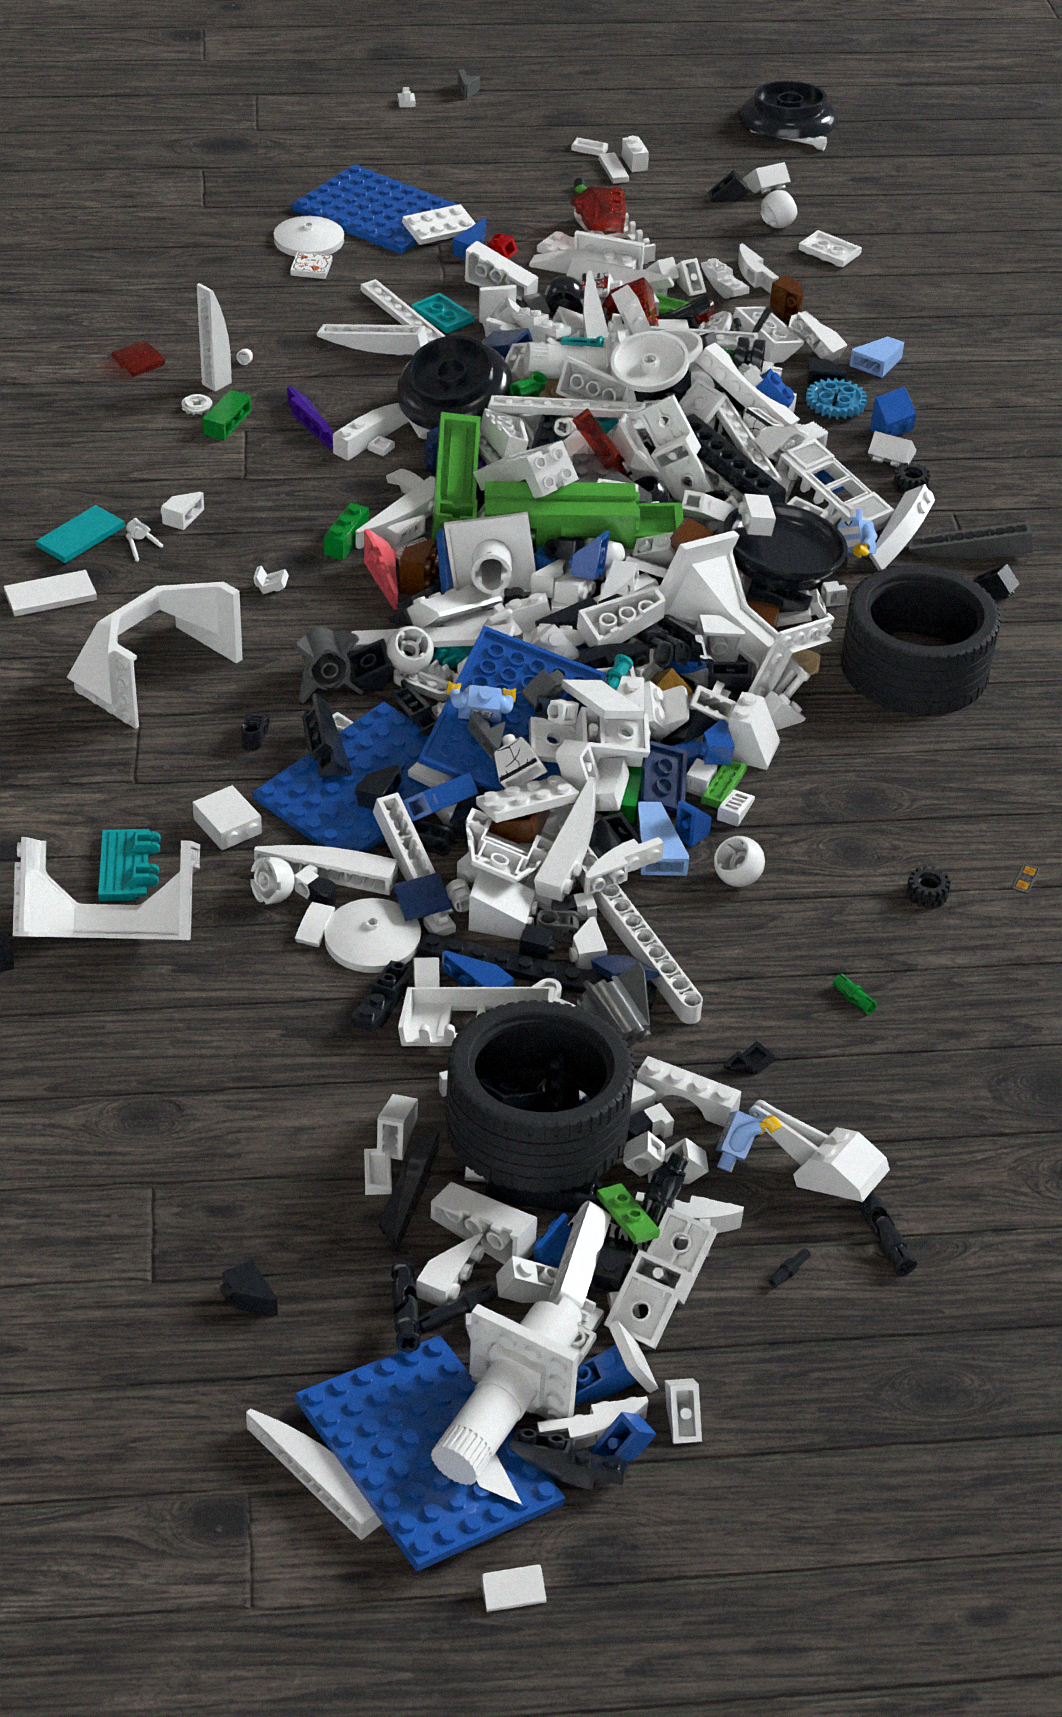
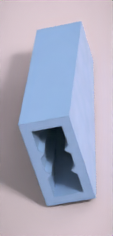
[637,802,689,876]

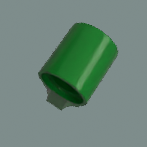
[510,371,547,397]

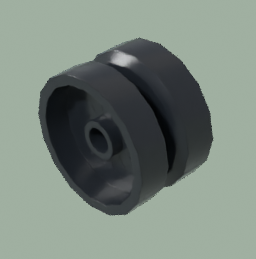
[733,337,766,376]

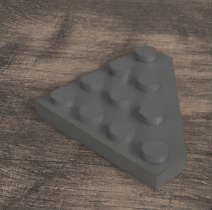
[573,453,652,503]

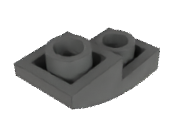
[521,293,550,314]

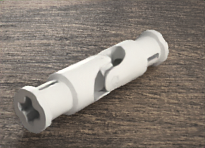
[554,416,586,436]

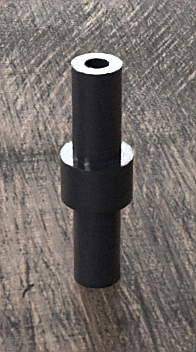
[768,1248,811,1288]

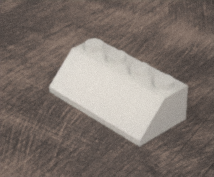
[730,306,804,364]
[556,356,636,421]
[407,584,502,628]

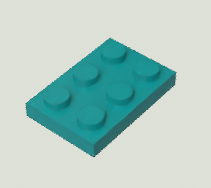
[412,293,475,334]

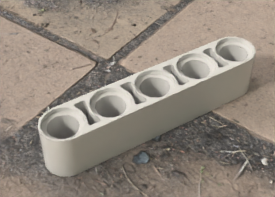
[548,1201,611,1310]

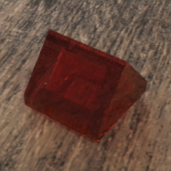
[696,301,715,323]

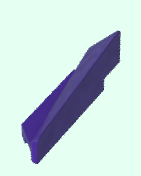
[287,386,334,450]

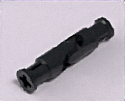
[858,1190,917,1276]
[391,1261,420,1352]

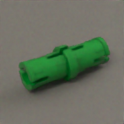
[833,974,878,1015]

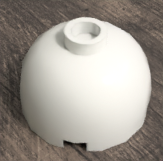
[250,857,295,904]

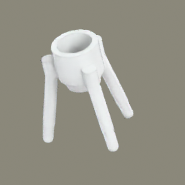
[126,518,163,562]

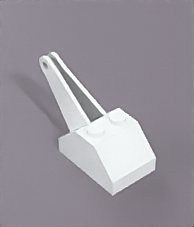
[749,1100,890,1202]

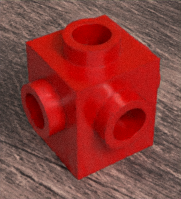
[487,233,518,259]

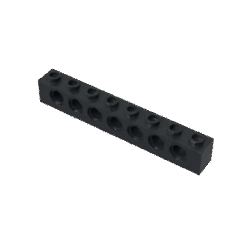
[686,414,786,504]

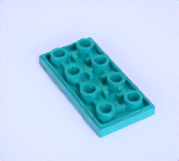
[36,505,125,563]

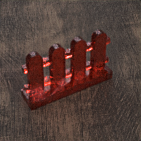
[572,408,633,481]

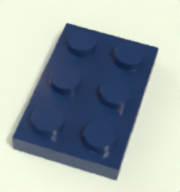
[640,741,688,813]

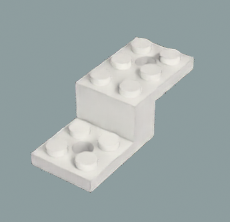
[638,394,715,501]
[529,707,650,766]
[604,1207,718,1349]

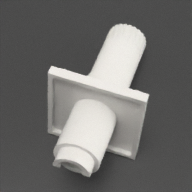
[523,314,626,380]
[444,512,536,595]
[431,1296,582,1485]

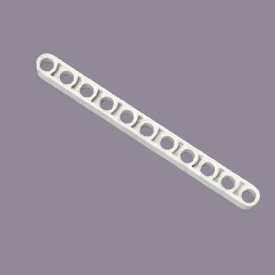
[575,846,703,1024]

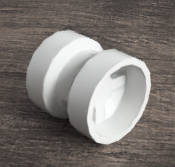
[446,879,471,912]

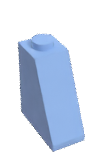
[849,337,904,377]

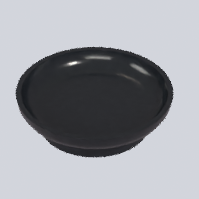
[740,81,838,139]
[397,335,512,430]
[723,502,848,591]

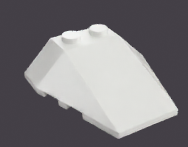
[465,808,554,883]

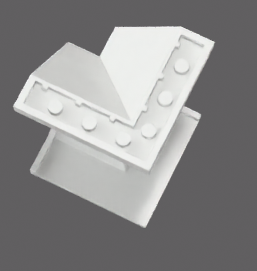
[659,531,835,698]
[67,582,243,729]
[13,837,200,940]

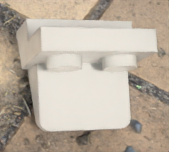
[644,681,689,741]

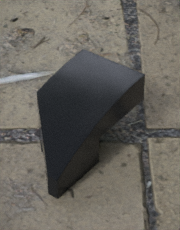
[723,1041,775,1074]

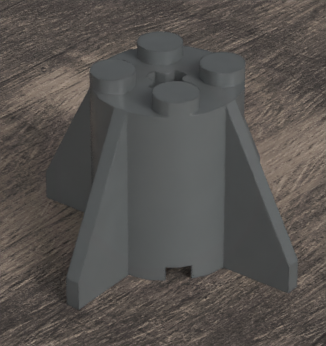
[294,626,364,703]
[574,962,652,1050]

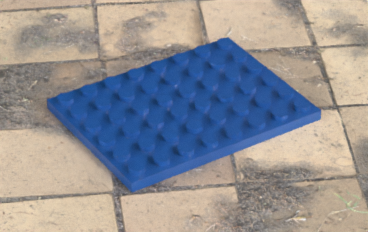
[291,164,463,254]
[418,626,607,792]
[252,702,431,853]
[295,1335,566,1572]

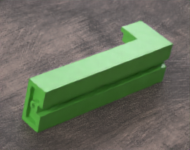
[431,412,481,540]
[485,481,640,542]
[531,503,684,550]

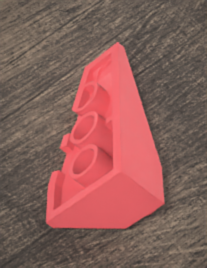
[364,529,398,610]

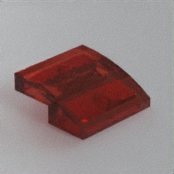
[111,341,165,377]

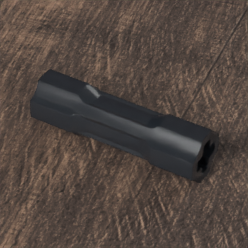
[656,294,712,320]

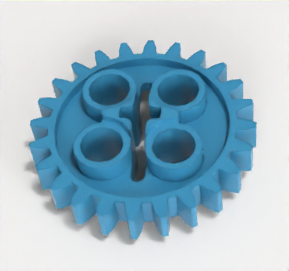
[806,378,868,419]

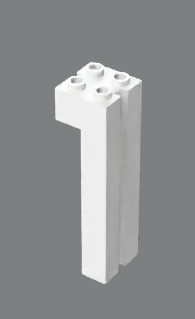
[473,440,579,498]

